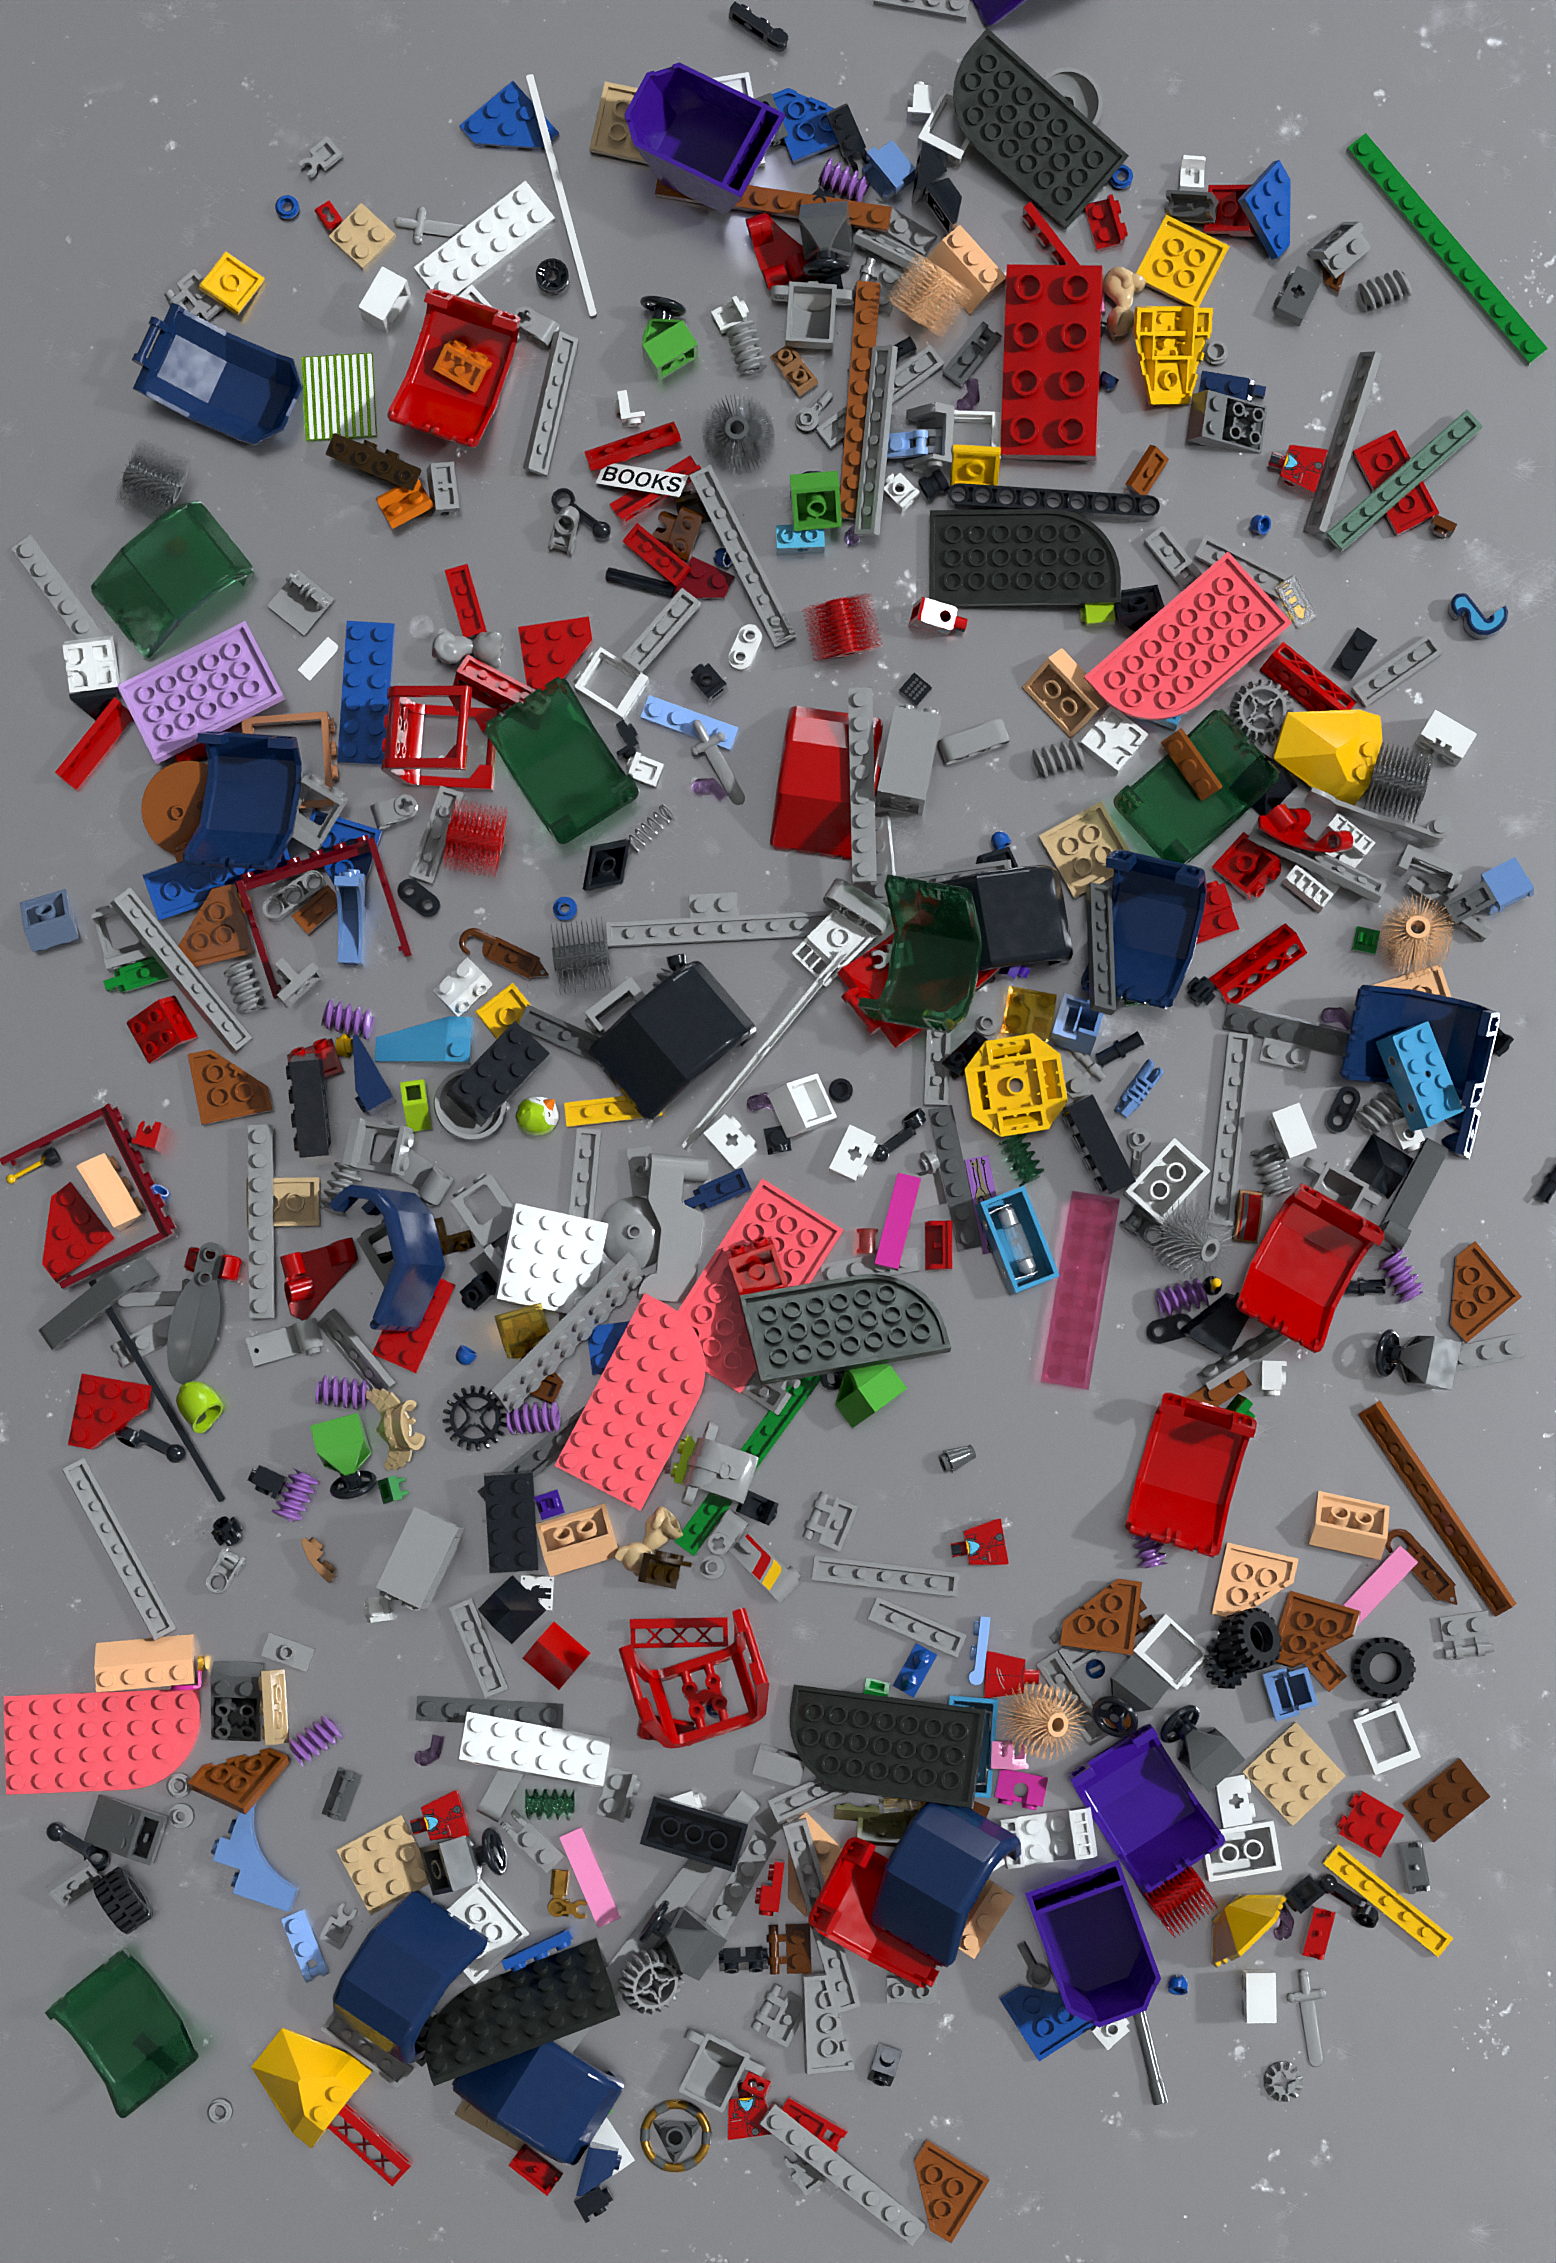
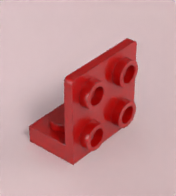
[127,995,198,1063]

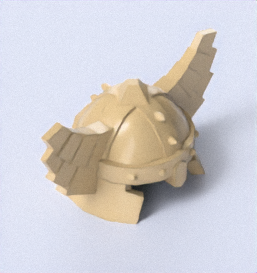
[366,1388,425,1471]

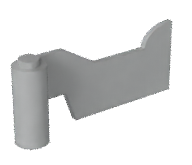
[1305,787,1453,847]
[636,1153,708,1302]

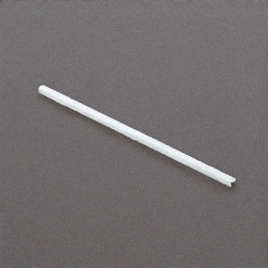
[526,74,597,316]
[681,949,847,1150]

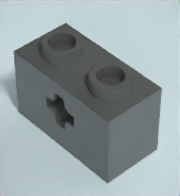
[1273,266,1323,326]

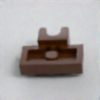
[652,507,704,561]

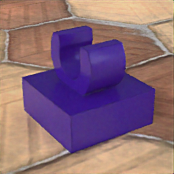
[998,964,1031,979]
[534,1489,565,1520]

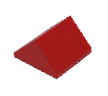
[522,1621,591,1690]

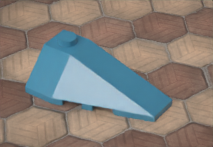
[375,1016,473,1065]

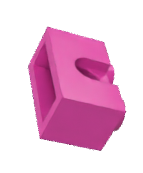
[994,1769,1048,1810]

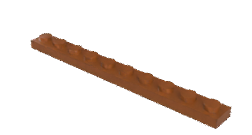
[655,178,892,232]
[840,280,881,520]
[1359,1400,1517,1617]

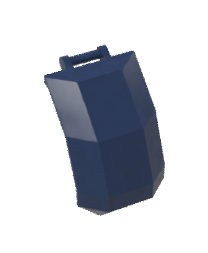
[132,303,303,445]

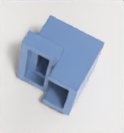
[862,140,916,203]
[1480,857,1534,915]
[1051,993,1104,1055]
[1262,1666,1318,1722]

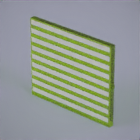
[301,353,377,442]

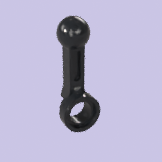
[551,488,611,540]
[871,1108,926,1163]
[116,1427,185,1463]
[46,1822,109,1872]
[1318,1874,1379,1928]

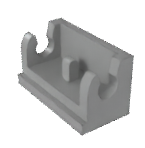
[426,462,460,516]
[752,1743,805,1787]

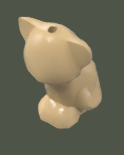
[1103,267,1147,341]
[615,1506,683,1576]

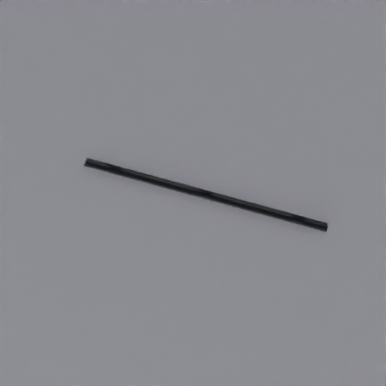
[89,1279,226,1502]

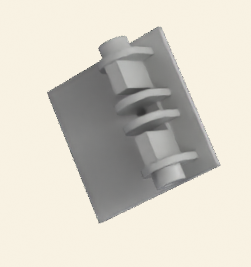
[267,569,334,636]

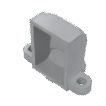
[770,281,855,349]
[1303,1157,1382,1212]
[681,1421,759,1506]
[678,2028,765,2113]

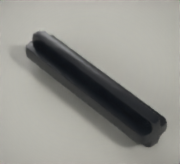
[605,567,675,597]

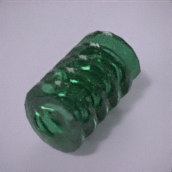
[997,1133,1045,1187]
[525,1788,575,1821]

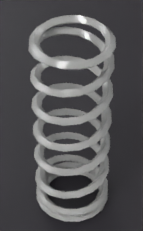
[625,804,675,852]

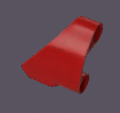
[745,212,817,291]
[1258,804,1354,853]
[280,1237,358,1321]

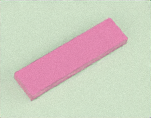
[1342,1545,1418,1626]
[559,1827,621,1928]

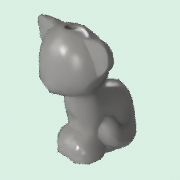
[432,628,503,668]

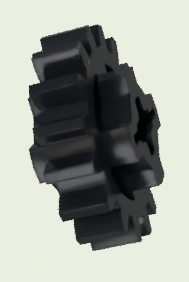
[1203,1639,1247,1689]

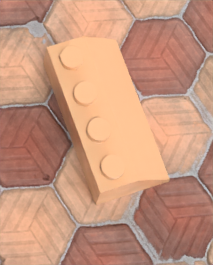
[94,1634,197,1692]

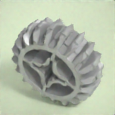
[1229,679,1294,744]
[618,1948,684,2015]

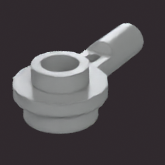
[795,390,833,432]
[1127,1127,1151,1176]
[1017,1941,1051,1989]

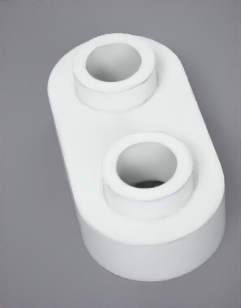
[729,624,762,671]

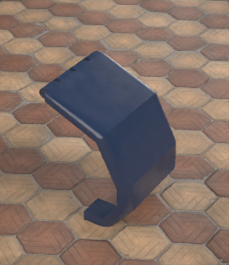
[183,731,302,870]
[1081,850,1207,1009]
[1339,985,1500,1108]
[329,1184,446,1332]
[871,1802,1021,1968]
[332,1891,488,2064]
[452,2041,624,2166]

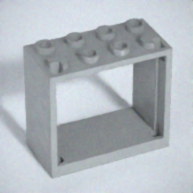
[875,704,942,816]
[376,1507,465,1611]

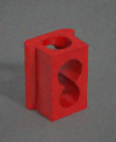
[314,200,343,232]
[740,2071,771,2100]

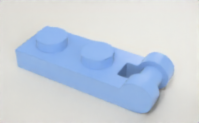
[887,430,928,459]
[968,1616,990,1685]
[281,1909,329,1983]

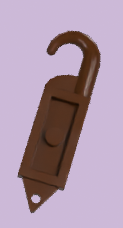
[459,928,549,980]
[1385,1528,1458,1605]

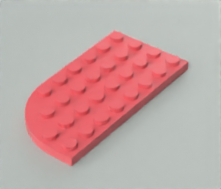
[1084,552,1292,720]
[554,1293,705,1511]
[4,1688,201,1795]

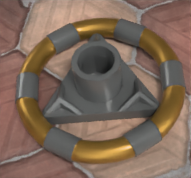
[640,2100,712,2173]

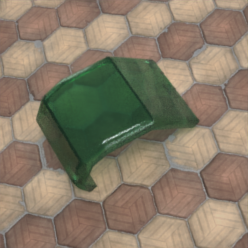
[91,500,254,659]
[485,676,639,844]
[1113,709,1280,864]
[858,875,983,1033]
[45,1947,199,2118]

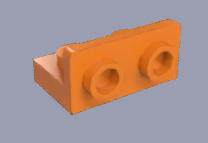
[433,340,492,393]
[376,479,434,529]

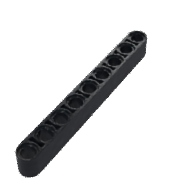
[947,483,1160,522]

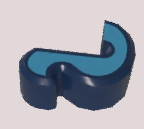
[1448,593,1508,639]

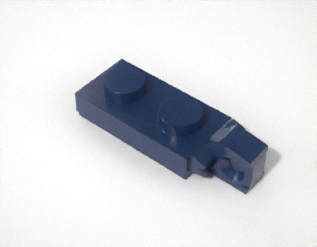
[1199,371,1266,402]
[684,1168,752,1211]

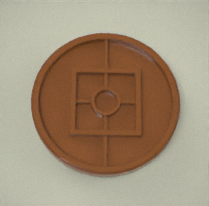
[141,760,208,854]

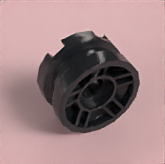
[536,258,569,295]

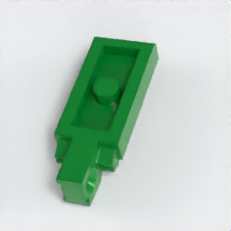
[103,957,171,993]

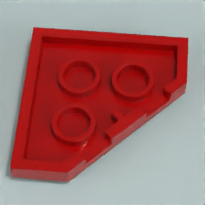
[518,616,593,696]
[42,1182,115,1284]
[68,1373,152,1450]

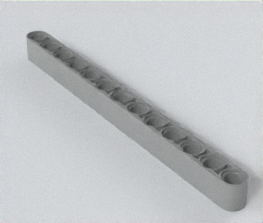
[554,1790,761,2053]

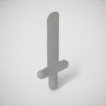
[394,207,467,244]
[691,720,745,805]
[117,1279,190,1307]
[1287,1969,1326,2067]

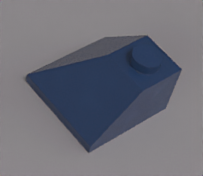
[576,2141,622,2197]

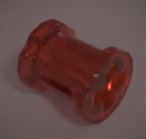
[857,1228,878,1254]

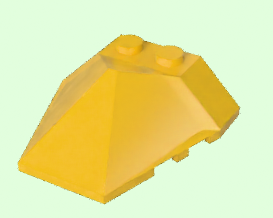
[1133,306,1213,404]
[1272,709,1382,806]
[1210,1893,1286,1968]
[251,2028,373,2149]

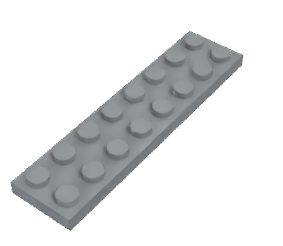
[491,1252,646,1414]

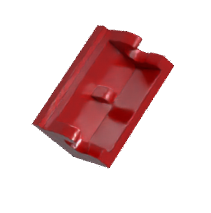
[131,1121,168,1153]
[925,1220,952,1270]
[1299,1906,1336,1960]
[508,2143,563,2196]

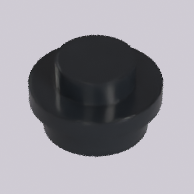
[829,1078,853,1103]

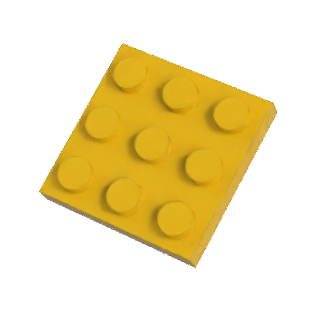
[1136,215,1230,307]

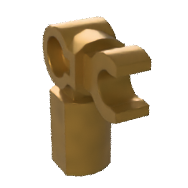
[547,1869,587,1919]

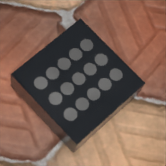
[899,672,932,707]

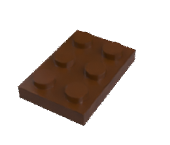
[1402,1758,1490,1843]

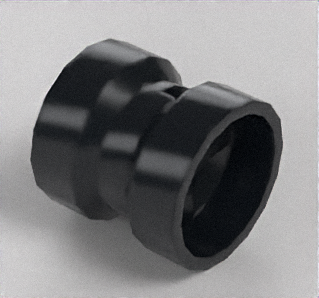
[918,469,950,501]

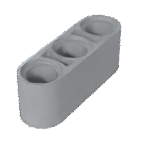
[937,719,1010,765]
[262,870,326,922]
[823,878,894,936]
[476,1769,524,1823]

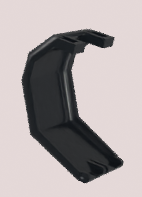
[916,865,1073,981]
[589,961,756,1120]

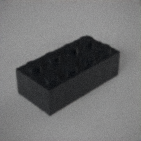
[446,1021,550,1127]
[286,1052,332,1158]
[1061,1094,1136,1194]
[484,1470,538,1573]
[640,1795,749,1872]

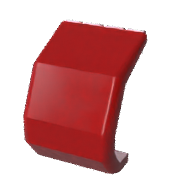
[387,289,521,448]
[770,706,884,860]
[1236,1183,1385,1353]
[1125,1393,1257,1558]
[808,1837,942,1988]

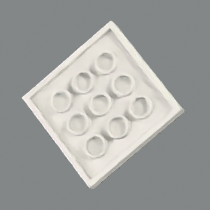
[495,1203,608,1314]

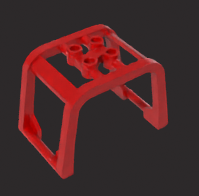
[381,686,499,791]
[619,1608,769,1749]

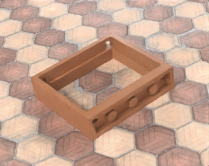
[242,711,338,812]

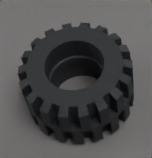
[1217,1607,1282,1674]
[1351,1637,1416,1699]
[93,1867,153,1934]

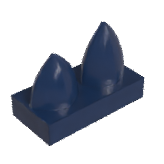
[1442,1107,1481,1159]

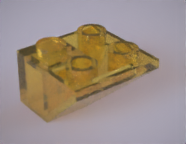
[1001,986,1057,1042]

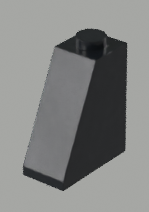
[1179,1292,1250,1358]

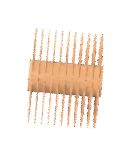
[886,254,973,337]
[1378,894,1454,980]
[998,1682,1086,1760]

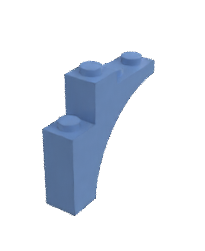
[334,869,366,966]
[211,1804,298,1912]

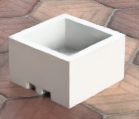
[359,266,411,333]
[62,635,120,693]
[1080,706,1148,776]
[1414,710,1477,767]
[768,1074,837,1138]
[1267,1103,1317,1162]
[1241,1969,1277,2023]

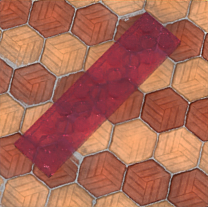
[1040,1191,1120,1390]

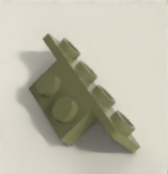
[834,1803,920,1847]

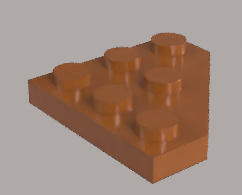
[178,882,254,967]
[188,1049,274,1125]
[1450,1241,1522,1343]
[1060,1579,1142,1655]
[1276,1591,1361,1668]
[187,1748,290,1815]
[914,2139,990,2243]

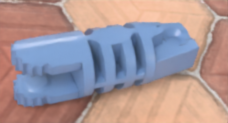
[1114,1059,1164,1118]

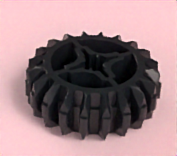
[442,1385,507,1451]

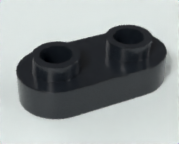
[397,879,441,919]
[1325,1086,1361,1133]
[1146,1313,1192,1344]

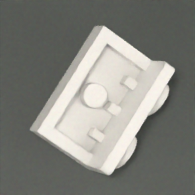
[433,957,492,1017]

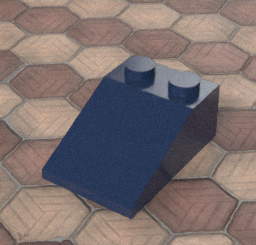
[353,1034,396,1116]

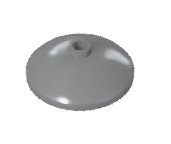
[1043,67,1103,125]
[434,1069,506,1140]
[601,1197,660,1269]

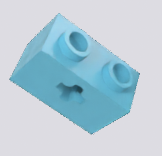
[776,524,825,555]

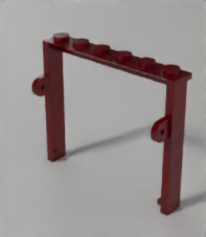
[235,835,412,999]
[0,1103,177,1290]

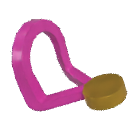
[170,1656,203,1690]

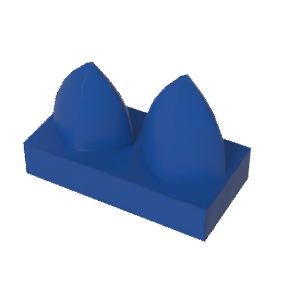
[892,1643,937,1698]

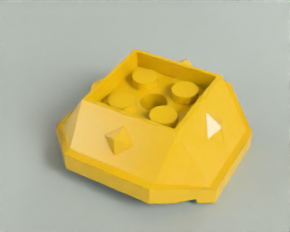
[964,1033,1068,1137]

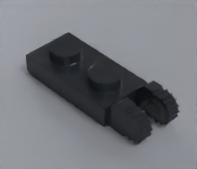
[728,1,789,51]
[825,103,869,173]

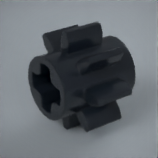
[1187,976,1216,1006]
[211,1516,243,1546]

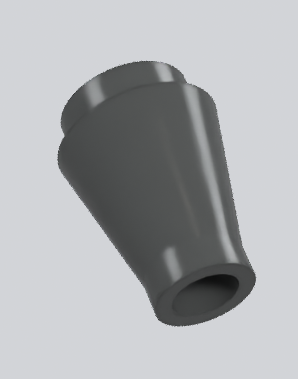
[938,1444,976,1473]

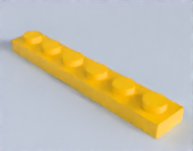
[1322,1844,1454,1958]

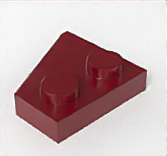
[672,556,735,600]

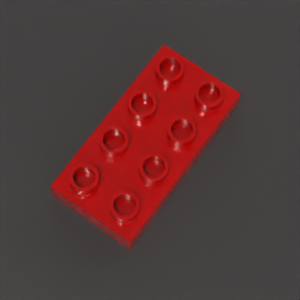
[1000,264,1104,461]

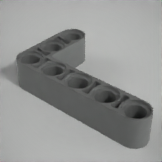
[1379,1137,1449,1253]
[38,1256,159,1351]

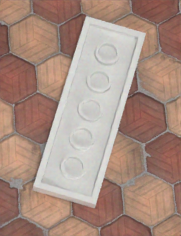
[414,181,555,296]
[458,1712,611,1788]

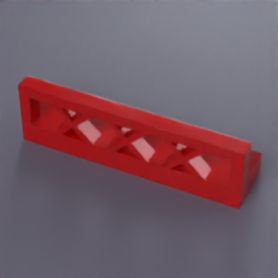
[609,455,701,526]
[1260,642,1357,711]
[453,654,552,731]
[55,697,134,791]
[1208,923,1307,1006]
[630,1617,728,1648]
[327,2103,413,2187]

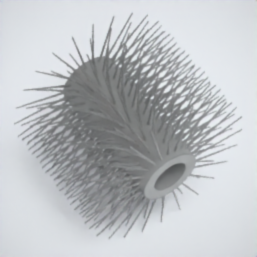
[1147,1197,1235,1283]

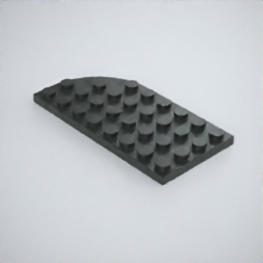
[953,28,1129,229]
[929,509,1121,606]
[739,1274,951,1385]
[790,1685,987,1809]
[425,1939,620,2086]

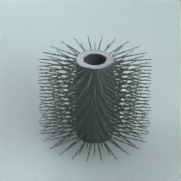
[701,393,775,473]
[115,439,191,525]
[1364,742,1433,824]
[551,917,611,995]

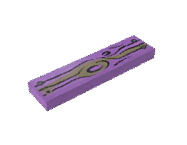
[964,1155,996,1255]

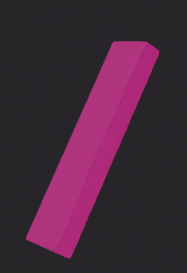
[875,1173,921,1271]

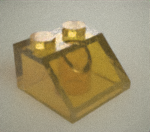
[494,1303,550,1359]

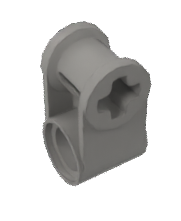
[514,306,560,348]
[548,506,580,555]
[370,794,419,830]
[708,1509,749,1556]
[206,1546,246,1594]

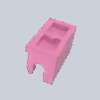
[991,1741,1029,1770]

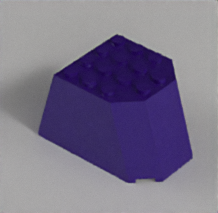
[624,62,786,215]
[1025,1860,1161,2028]

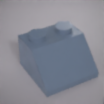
[20,889,79,952]

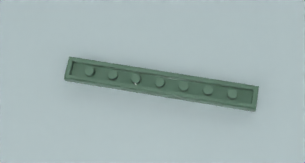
[1325,409,1483,552]

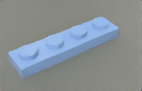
[641,695,739,751]

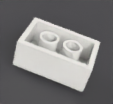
[1124,1138,1210,1226]
[1203,1820,1282,1882]

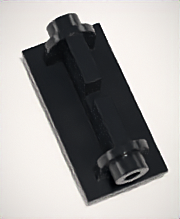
[942,1031,989,1079]
[719,1946,768,1974]

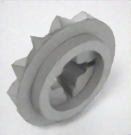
[1264,2062,1304,2102]

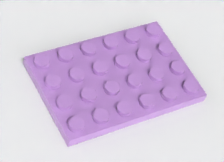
[118,621,285,765]

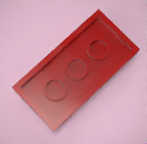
[1352,430,1440,536]
[372,1279,456,1374]

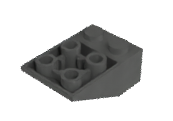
[1186,390,1267,453]
[210,1661,263,1742]
[84,1794,169,1865]

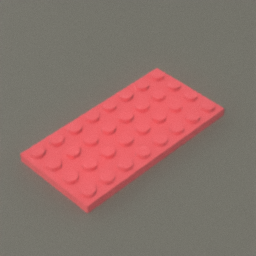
[677,1178,844,1393]

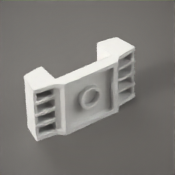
[1282,813,1376,913]
[792,910,878,987]
[999,1807,1098,1869]

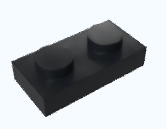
[1331,627,1377,681]

